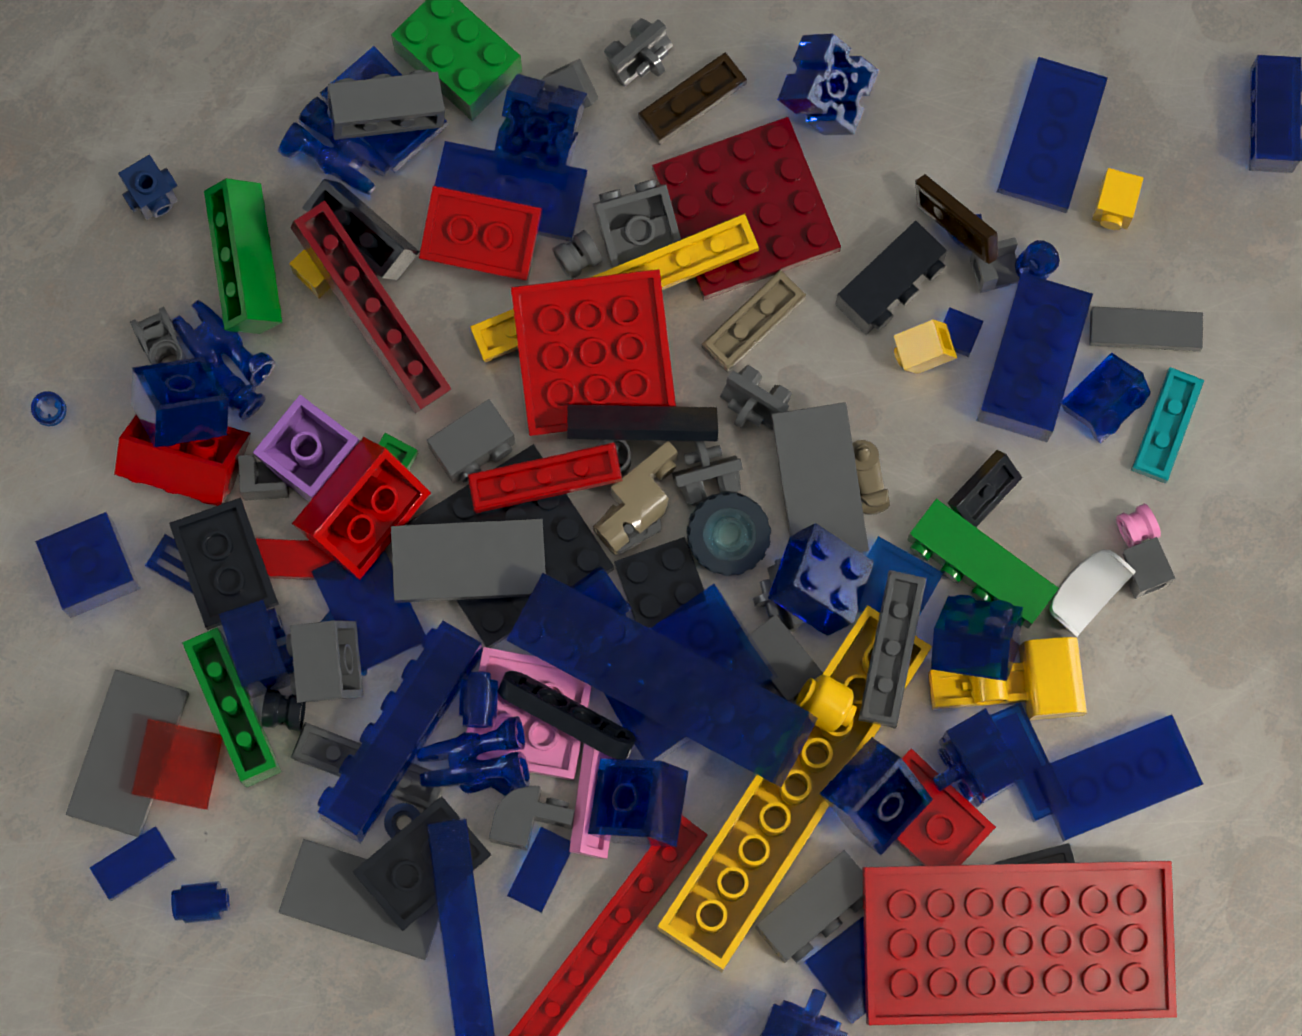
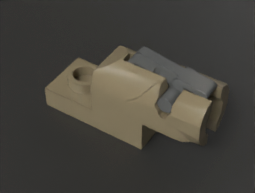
[593,441,678,555]

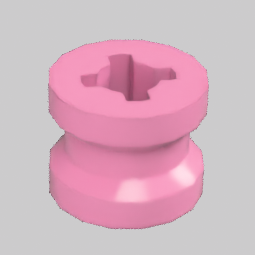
[1116,503,1161,548]

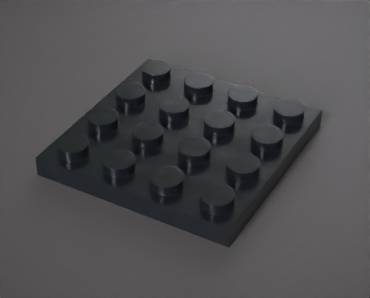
[407,444,614,648]

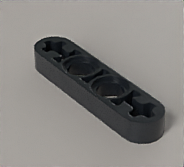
[498,671,636,760]

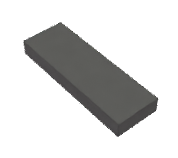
[1090,307,1203,352]

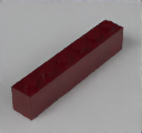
[290,201,451,414]

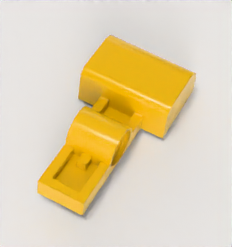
[928,637,1087,721]

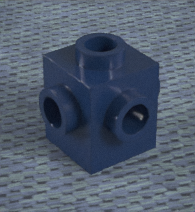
[118,154,178,220]

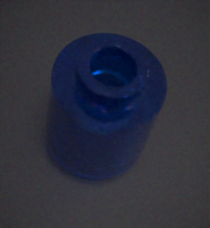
[459,672,499,728]
[171,881,230,924]

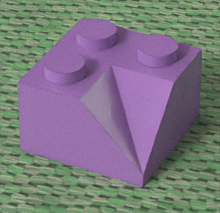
[253,395,360,502]

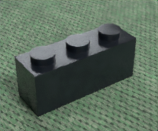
[302,179,420,280]
[835,220,947,335]

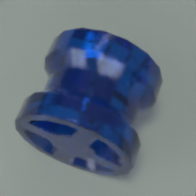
[1015,240,1060,285]

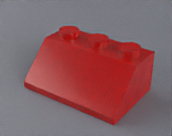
[114,401,251,506]
[291,437,431,579]

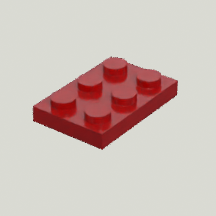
[419,186,542,281]
[859,748,996,866]

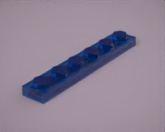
[426,818,495,1036]

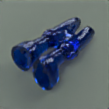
[278,97,390,195]
[172,300,276,407]
[416,716,530,789]

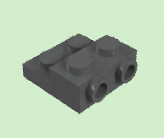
[593,179,681,268]

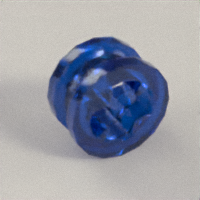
[229,384,266,420]
[31,391,67,426]

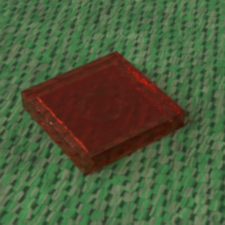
[131,719,223,810]

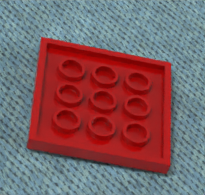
[511,269,676,436]

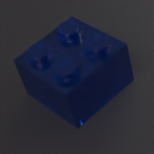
[131,357,229,447]
[35,512,141,618]
[768,523,874,636]
[931,595,1023,681]
[219,600,294,699]
[819,737,933,855]
[588,758,689,847]

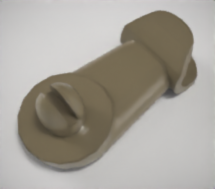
[852,440,890,514]

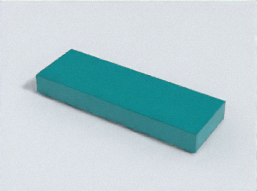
[1131,367,1205,484]

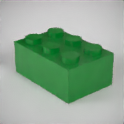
[391,0,522,121]

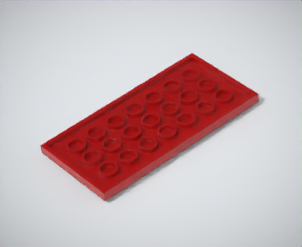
[862,861,1177,1026]

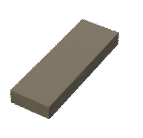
[702,270,806,373]

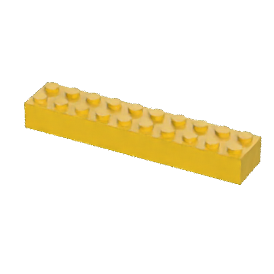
[657,605,932,972]

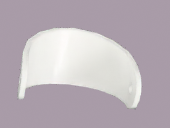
[1049,550,1136,637]

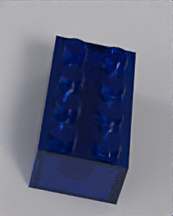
[976,273,1093,442]

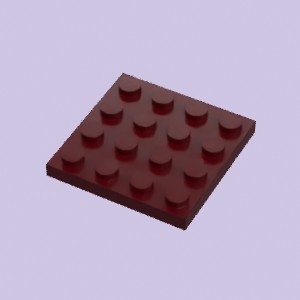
[652,117,841,300]

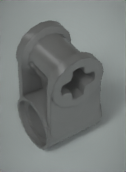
[130,306,188,382]

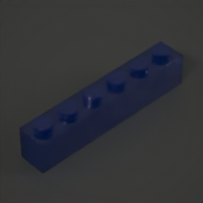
[317,621,483,844]

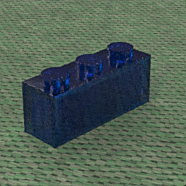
[1249,55,1302,173]

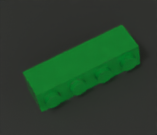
[204,178,283,334]
[907,498,1059,629]
[182,627,282,787]

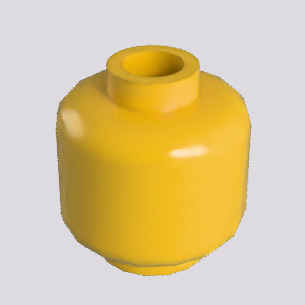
[796,675,857,732]

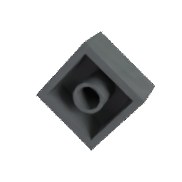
[286,620,364,703]

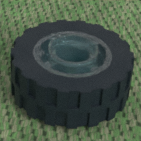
[686,491,771,576]

